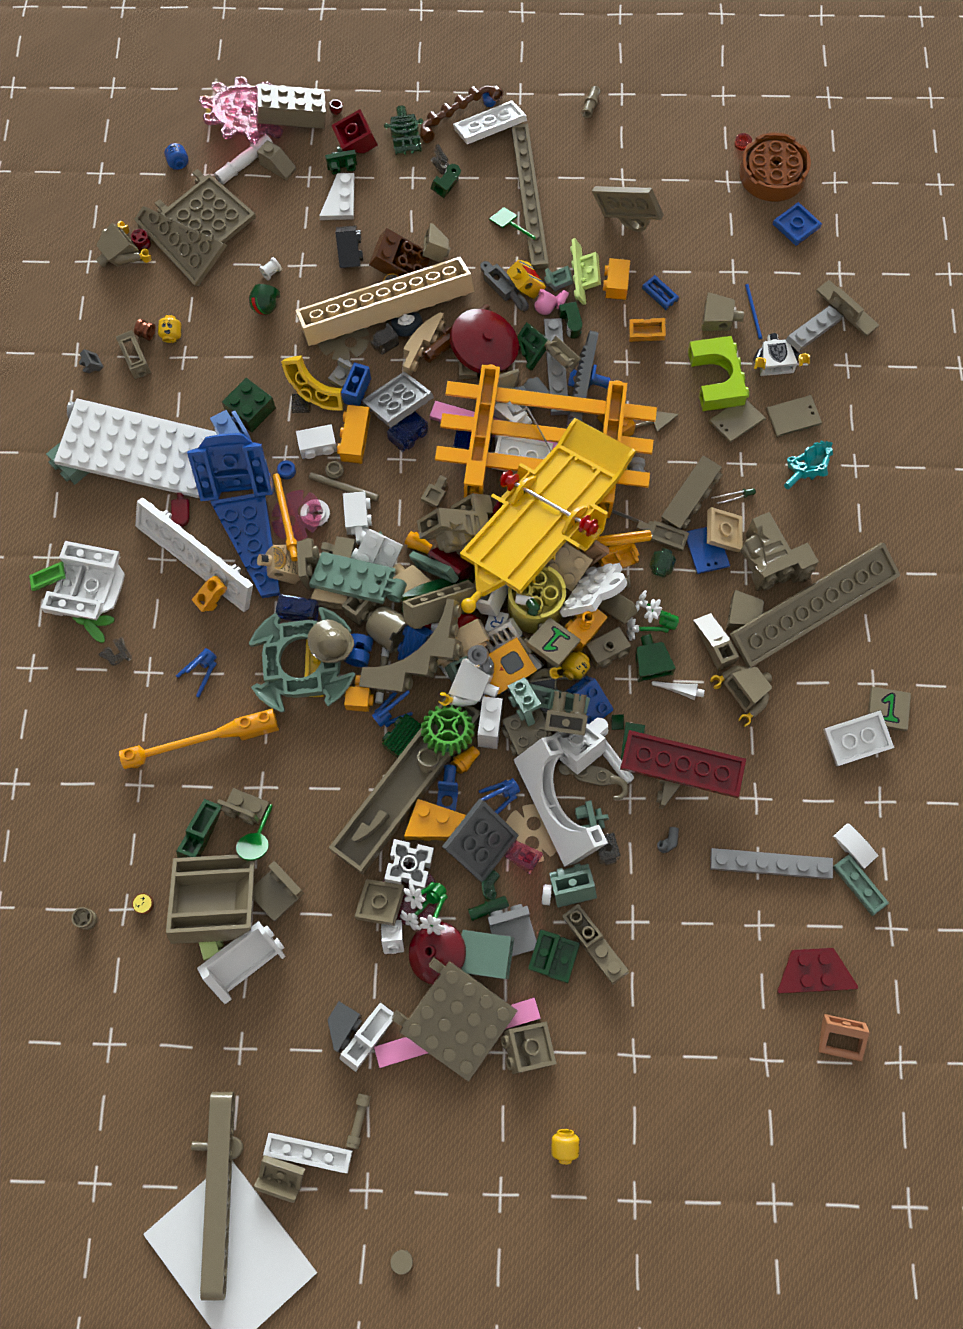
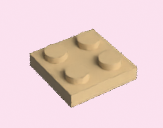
[707,507,743,552]
[545,542,593,591]

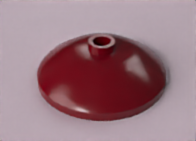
[409,922,466,984]

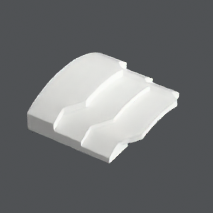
[41,541,125,620]

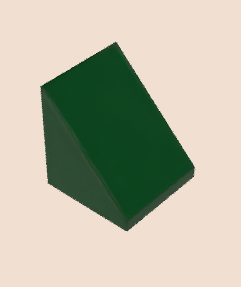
[611,714,624,730]

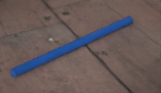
[745,284,762,339]

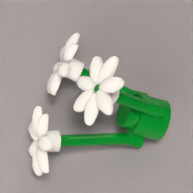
[627,590,679,641]
[400,882,448,935]

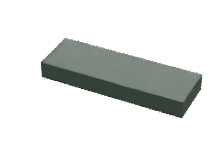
[409,551,459,583]
[833,854,889,916]

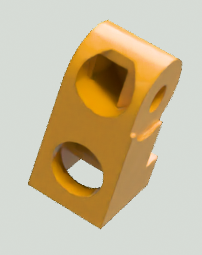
[192,576,227,612]

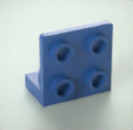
[565,676,614,724]

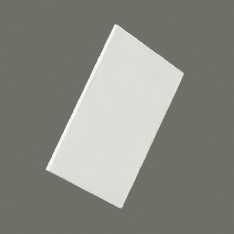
[143,1160,317,1329]

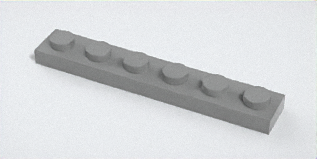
[544,318,569,415]
[710,848,833,880]

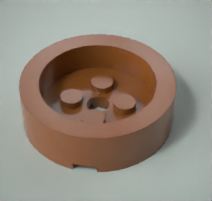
[739,132,811,202]

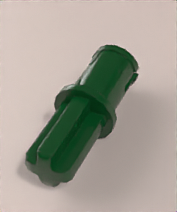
[468,896,509,921]

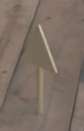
[635,411,679,432]

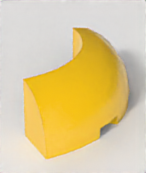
[281,355,344,411]

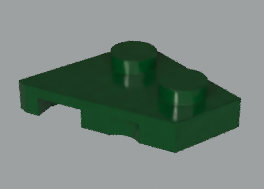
[517,322,548,370]

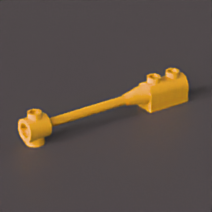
[119,708,279,769]

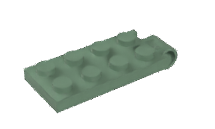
[309,552,407,604]

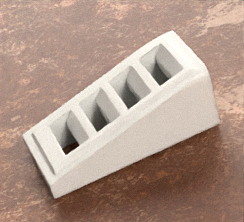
[486,618,522,652]

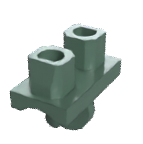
[575,801,609,829]

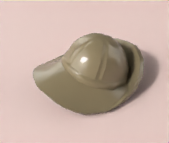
[307,620,354,663]

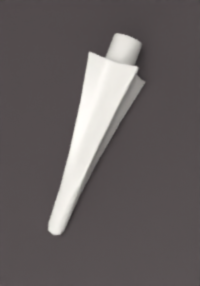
[652,681,705,700]

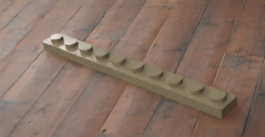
[511,124,549,269]

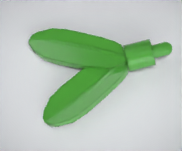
[73,615,115,643]

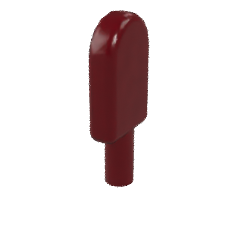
[171,493,190,527]

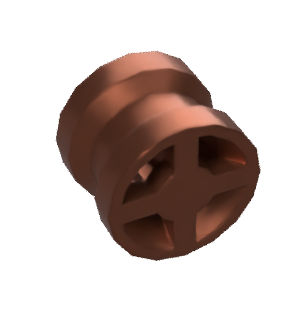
[134,319,156,341]

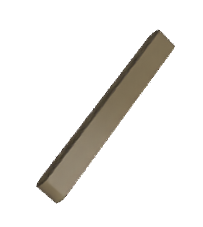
[200,1092,235,1301]

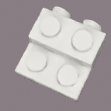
[351,529,404,567]

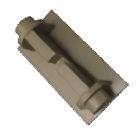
[545,336,581,373]

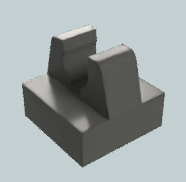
[79,349,103,373]

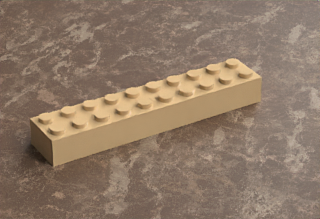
[295,257,474,346]

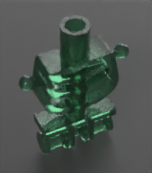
[384,105,423,155]

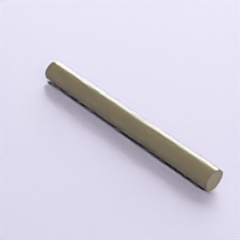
[309,472,379,502]

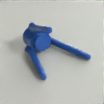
[176,648,217,698]
[372,690,413,727]
[479,778,520,814]

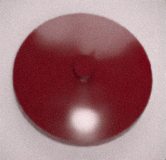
[450,309,519,374]

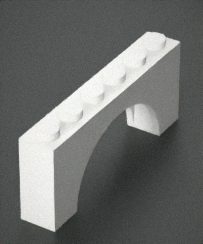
[514,735,608,867]

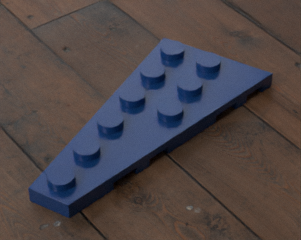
[210,494,281,598]

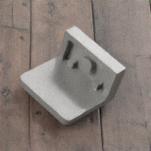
[488,904,537,956]

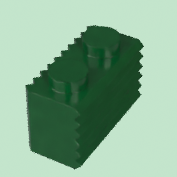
[382,714,421,758]

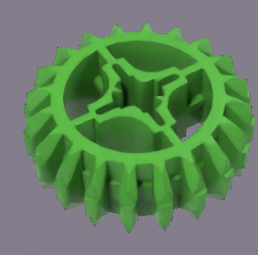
[421,705,475,756]

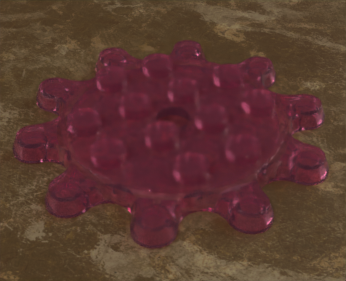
[199,76,283,144]

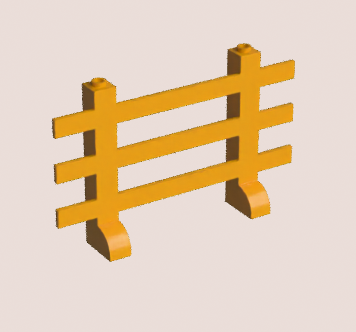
[435,364,657,518]

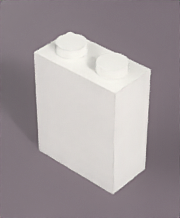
[478,696,503,749]

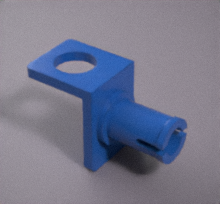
[568,365,610,389]
[437,765,458,811]

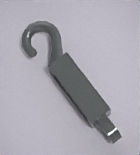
[480,261,529,312]

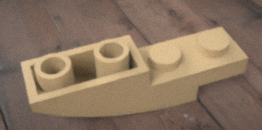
[403,312,446,376]

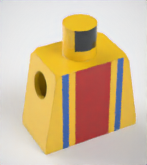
[507,260,546,299]

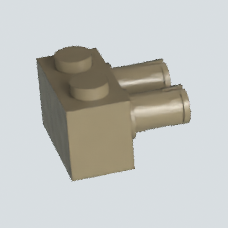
[545,691,588,736]

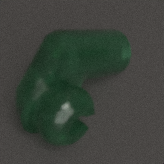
[482,870,501,900]

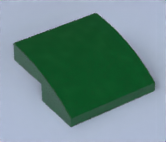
[528,929,580,984]

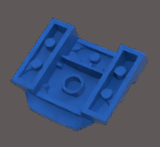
[187,433,274,501]

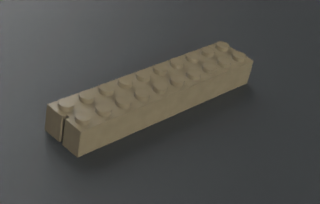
[329,692,481,875]

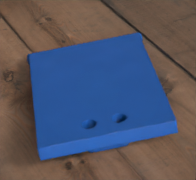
[686,527,730,574]

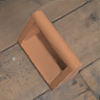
[819,1014,870,1062]

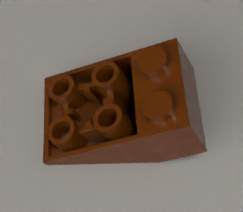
[369,228,430,276]

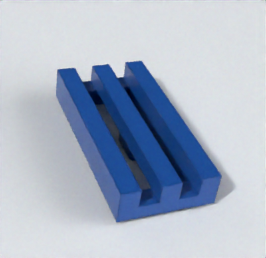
[642,275,679,310]

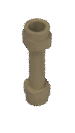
[346,1093,371,1149]

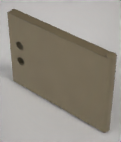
[766,395,822,437]
[709,400,766,443]

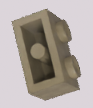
[342,597,381,626]

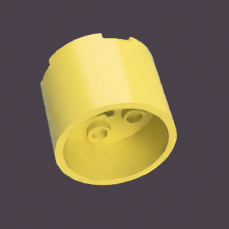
[508,566,566,634]

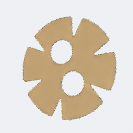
[506,804,557,863]

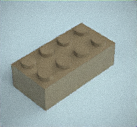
[257,84,326,129]

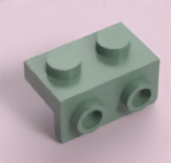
[508,678,541,727]

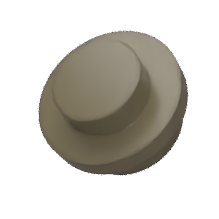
[325,461,344,479]

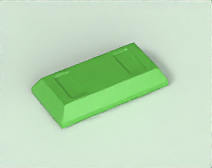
[29,561,66,591]

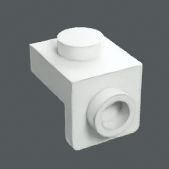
[381,920,404,954]

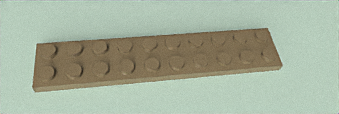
[730,542,901,668]

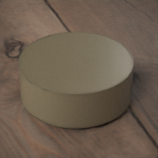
[390,1250,413,1274]

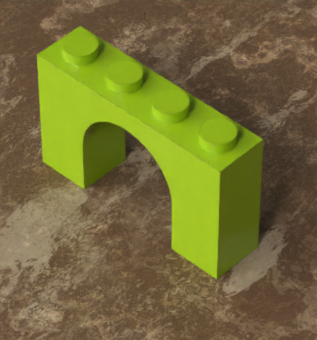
[688,336,749,411]

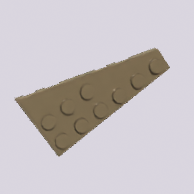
[134,206,228,286]

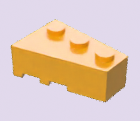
[404,799,466,841]

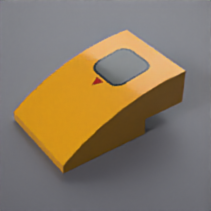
[478,637,537,697]

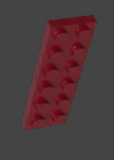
[620,730,746,798]

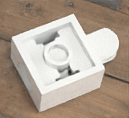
[552,718,608,775]

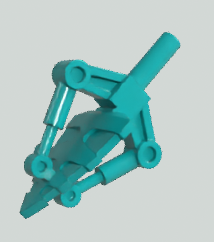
[784,441,833,489]

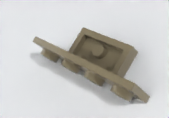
[816,280,879,337]

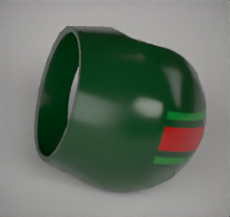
[249,284,280,315]

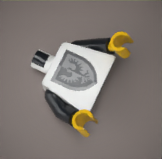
[753,333,810,376]

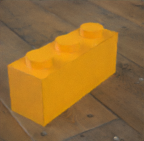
[337,405,371,464]

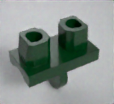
[325,146,357,175]

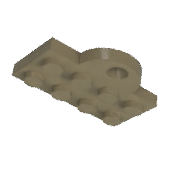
[592,186,664,232]

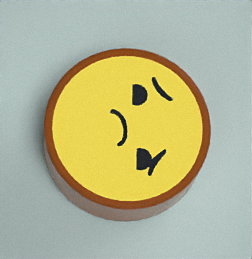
[132,893,154,915]

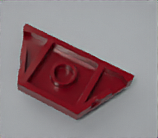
[777,948,858,994]

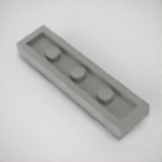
[786,306,843,351]

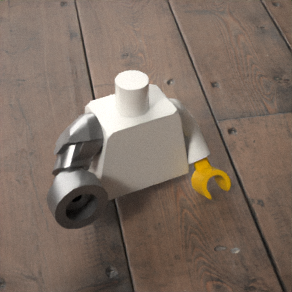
[438,645,500,707]

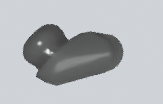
[657,827,679,853]

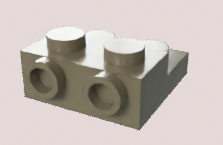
[297,538,321,590]
[501,1021,557,1074]

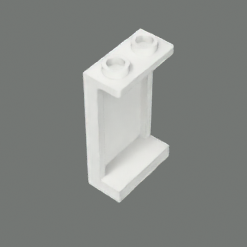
[197,921,286,1004]

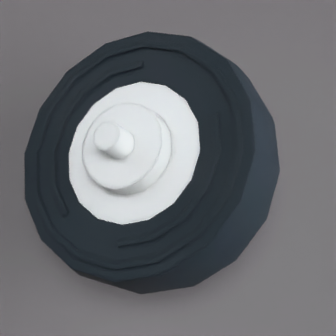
[391,312,423,336]

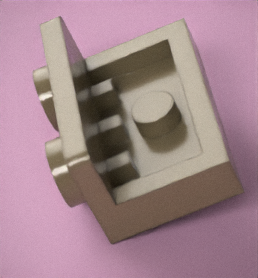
[254,1155,305,1203]

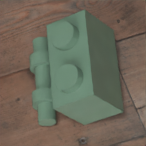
[549,863,597,908]

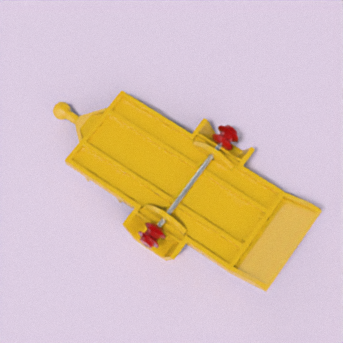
[460,418,636,613]

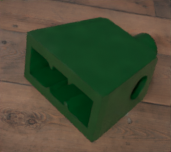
[635,634,676,682]

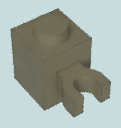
[321,536,357,558]

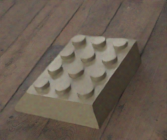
[166,855,255,944]

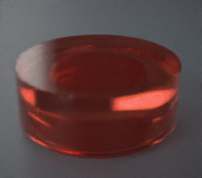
[735,133,752,151]

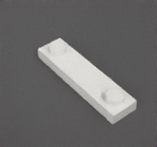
[263,1133,353,1173]

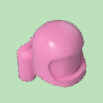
[534,289,569,315]

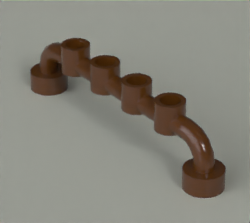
[420,85,504,143]

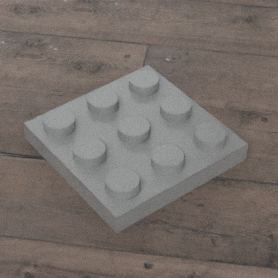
[361,372,434,427]

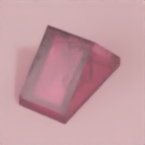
[505,840,543,874]

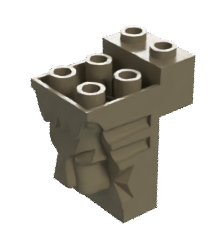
[417,493,493,554]
[740,512,819,591]

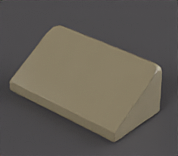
[599,593,638,624]

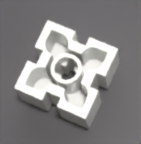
[385,839,434,890]

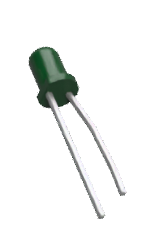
[711,488,756,504]

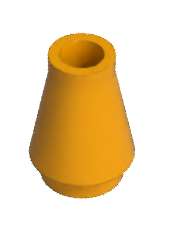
[404,531,433,555]
[451,746,480,774]

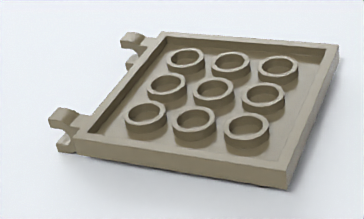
[155,169,256,244]
[392,957,517,1082]

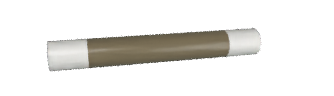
[375,647,389,704]

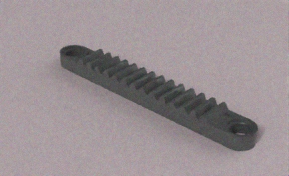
[565,330,599,429]

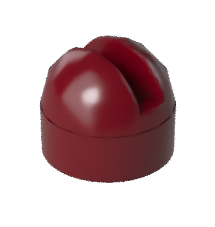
[329,99,343,115]

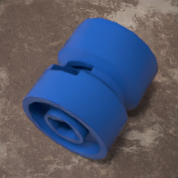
[344,633,374,667]

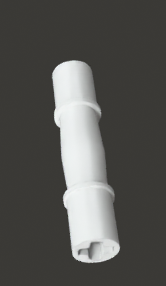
[214,134,273,185]

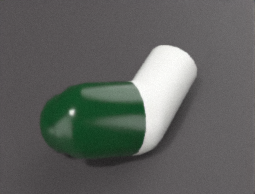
[515,594,540,616]

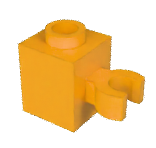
[344,675,374,712]

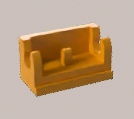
[598,543,639,569]

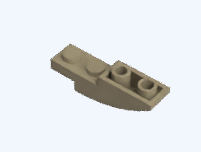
[562,904,629,985]

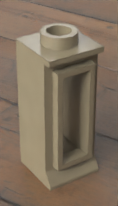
[115,330,151,379]

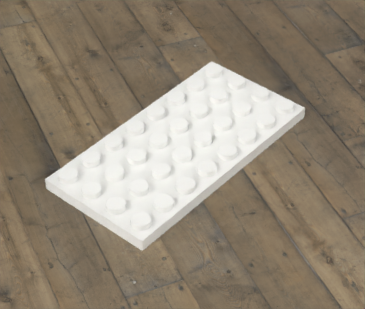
[54,398,217,498]

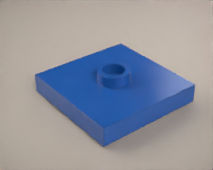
[773,202,822,246]

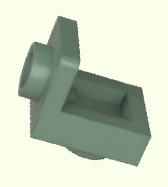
[544,265,573,291]

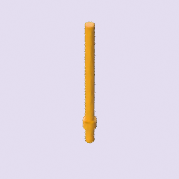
[273,473,298,561]

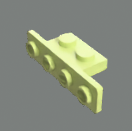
[570,238,601,305]

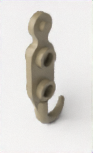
[559,762,629,800]

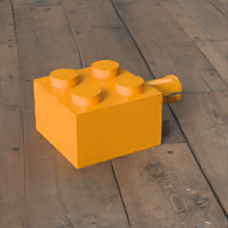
[564,608,608,652]

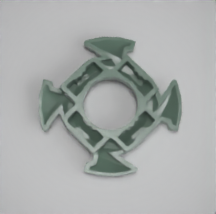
[249,607,355,712]

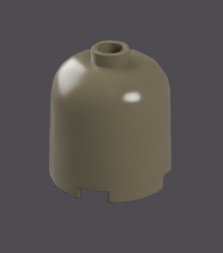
[366,606,407,653]

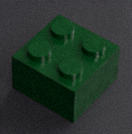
[222,378,276,432]

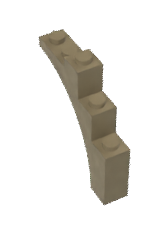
[359,599,463,694]

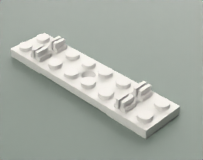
[135,498,253,612]

